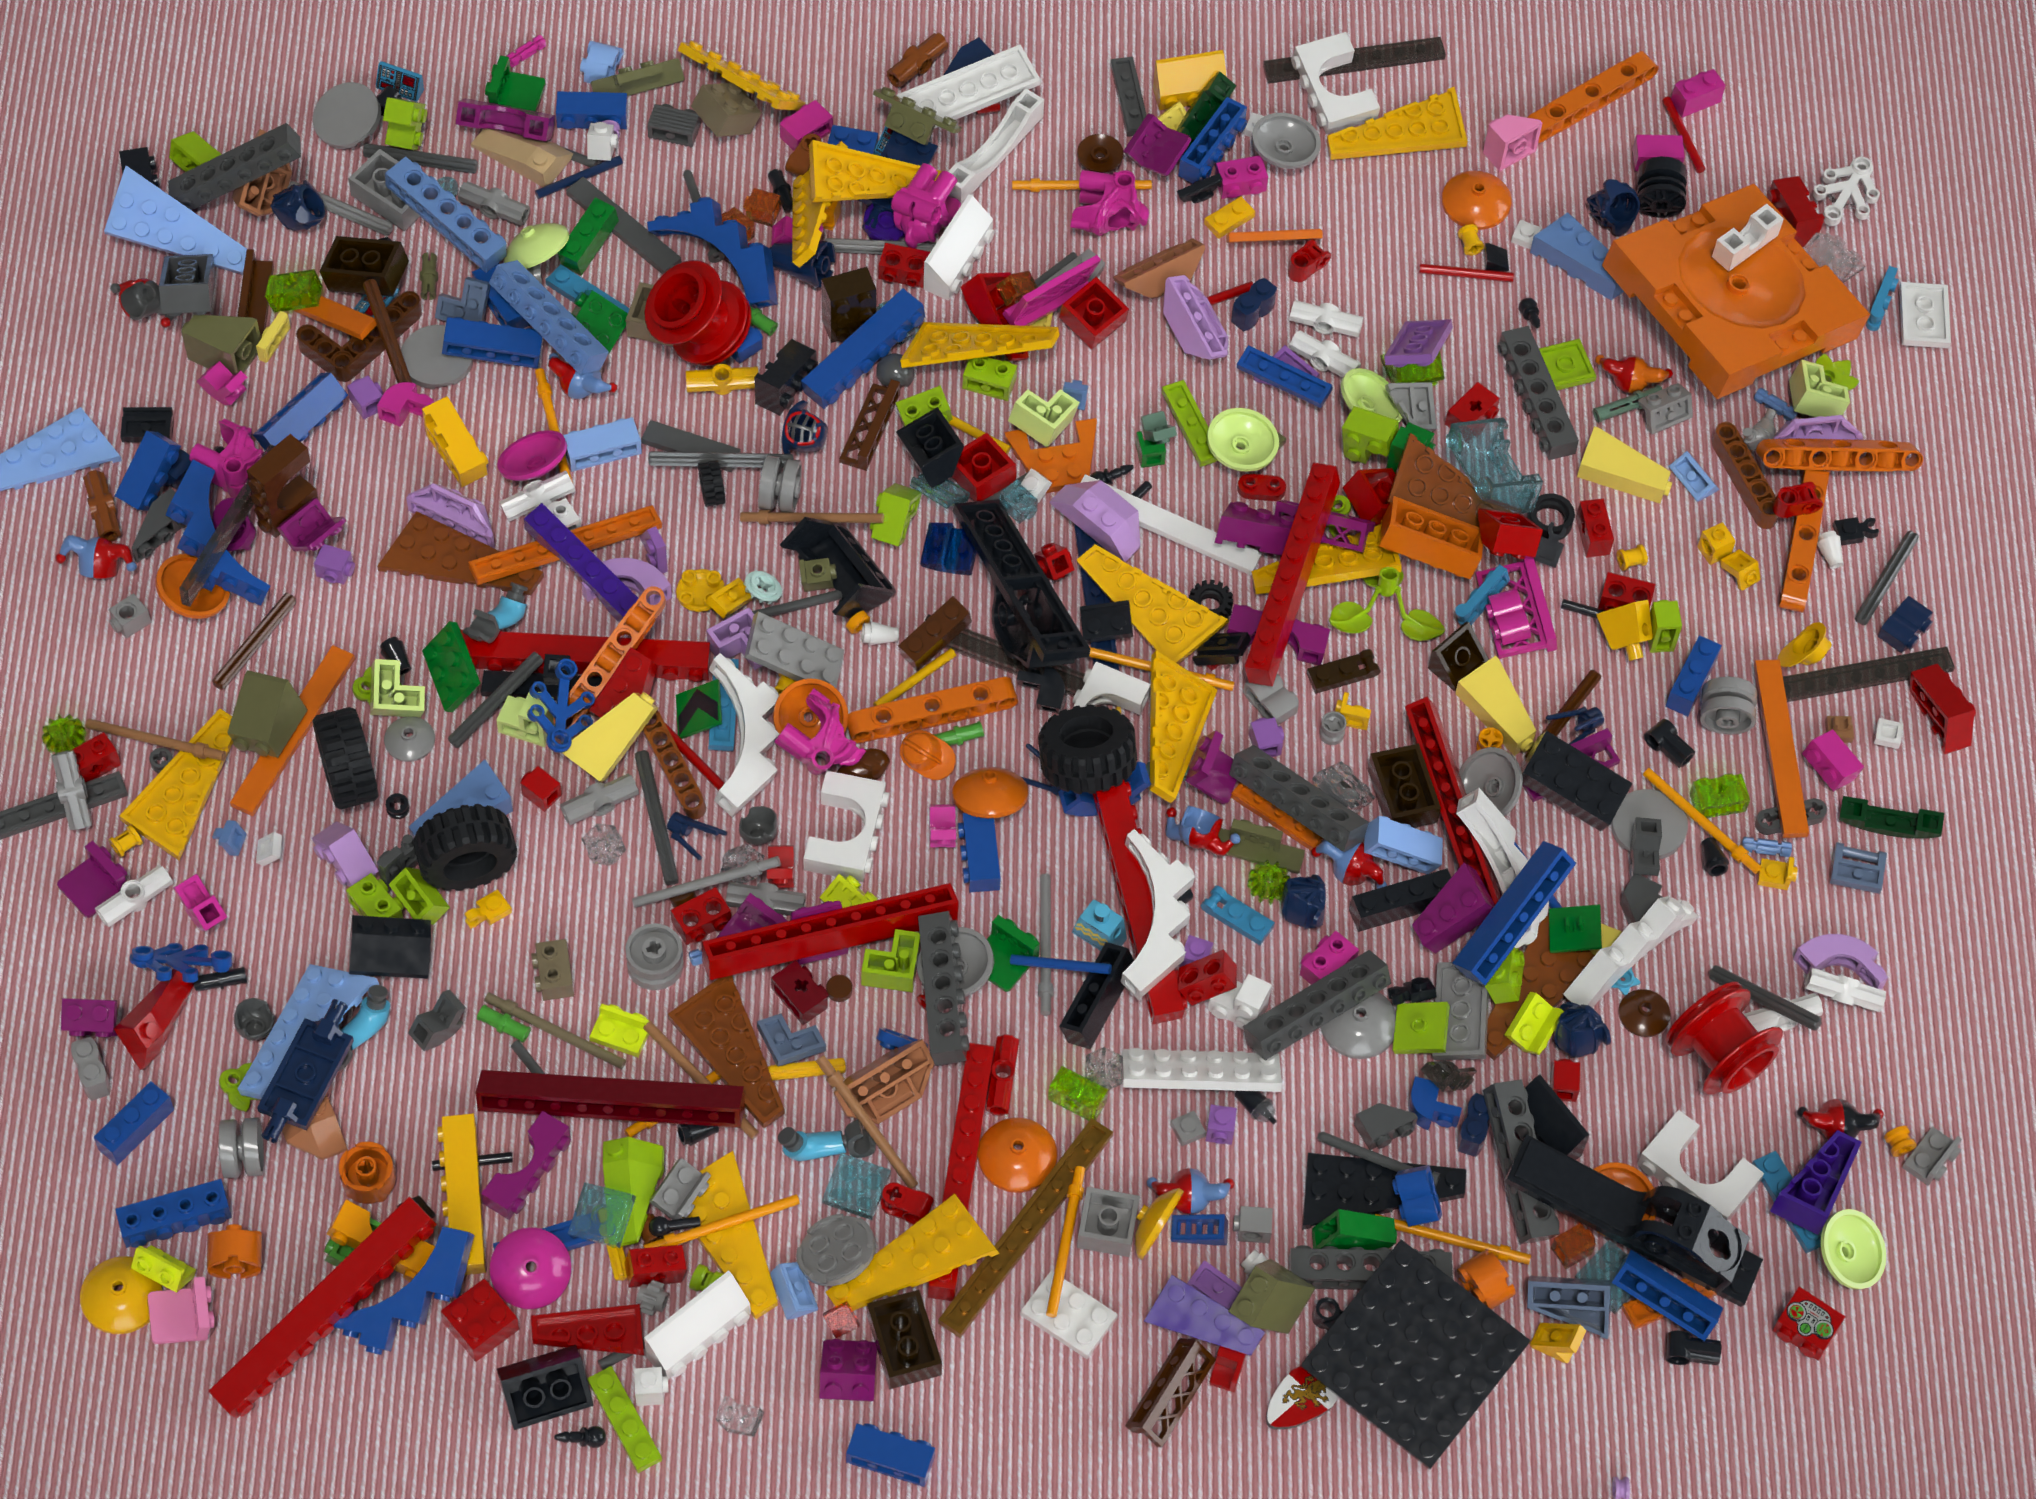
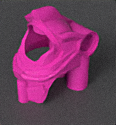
[891,163,961,248]
[1070,170,1149,236]
[189,419,267,500]
[774,688,866,775]

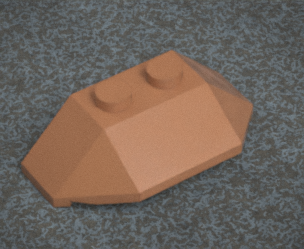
[232,129,292,216]
[1113,238,1205,298]
[833,1039,934,1124]
[282,1094,347,1160]

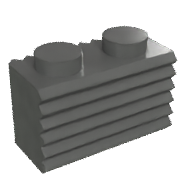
[647,104,700,148]

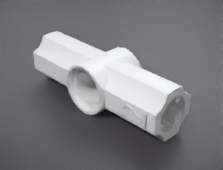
[1289,300,1364,337]
[1289,330,1361,378]
[499,471,576,522]
[95,864,173,927]
[1804,968,1886,1012]
[1744,993,1823,1032]

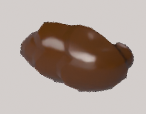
[837,748,890,780]

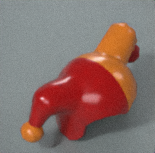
[1595,355,1673,394]

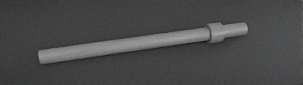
[632,856,781,908]
[1038,874,1054,1016]

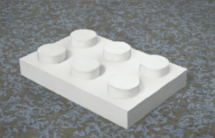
[1899,282,1951,348]
[1020,1270,1118,1359]

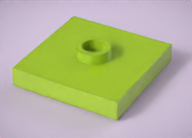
[1539,339,1597,390]
[1393,1002,1450,1054]

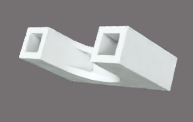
[1291,32,1380,134]
[1073,662,1151,715]
[803,770,890,882]
[1637,1110,1764,1221]

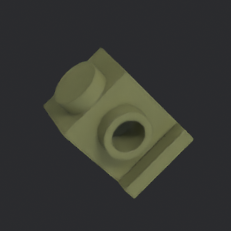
[799,558,837,592]

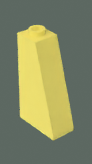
[1577,426,1673,504]
[1455,655,1536,756]
[563,692,658,782]

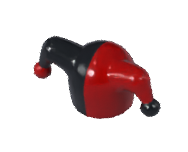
[1797,1098,1884,1140]

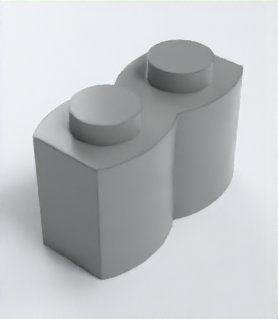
[1243,674,1299,725]
[71,1037,111,1101]

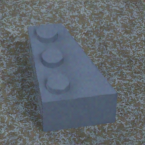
[1527,1276,1612,1339]

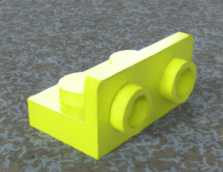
[819,874,879,908]
[1504,992,1564,1055]
[589,1004,650,1058]
[131,1245,196,1293]

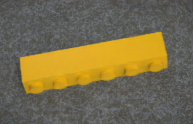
[437,1113,486,1275]

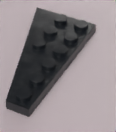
[1302,1153,1467,1230]

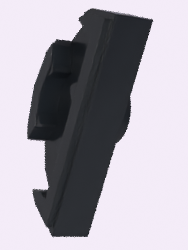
[1177,173,1223,203]

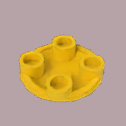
[676,569,725,612]

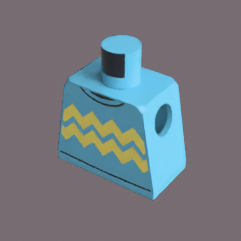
[1072,900,1127,951]

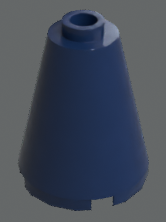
[770,241,836,288]

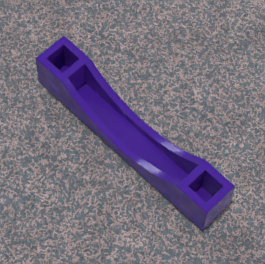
[524,503,639,623]

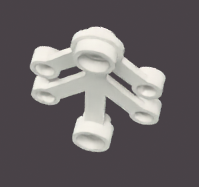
[1813,157,1880,226]

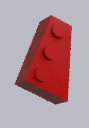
[1767,176,1825,247]
[589,647,658,742]
[1909,663,1976,754]

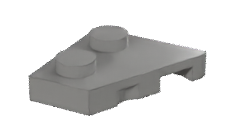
[1385,382,1437,431]

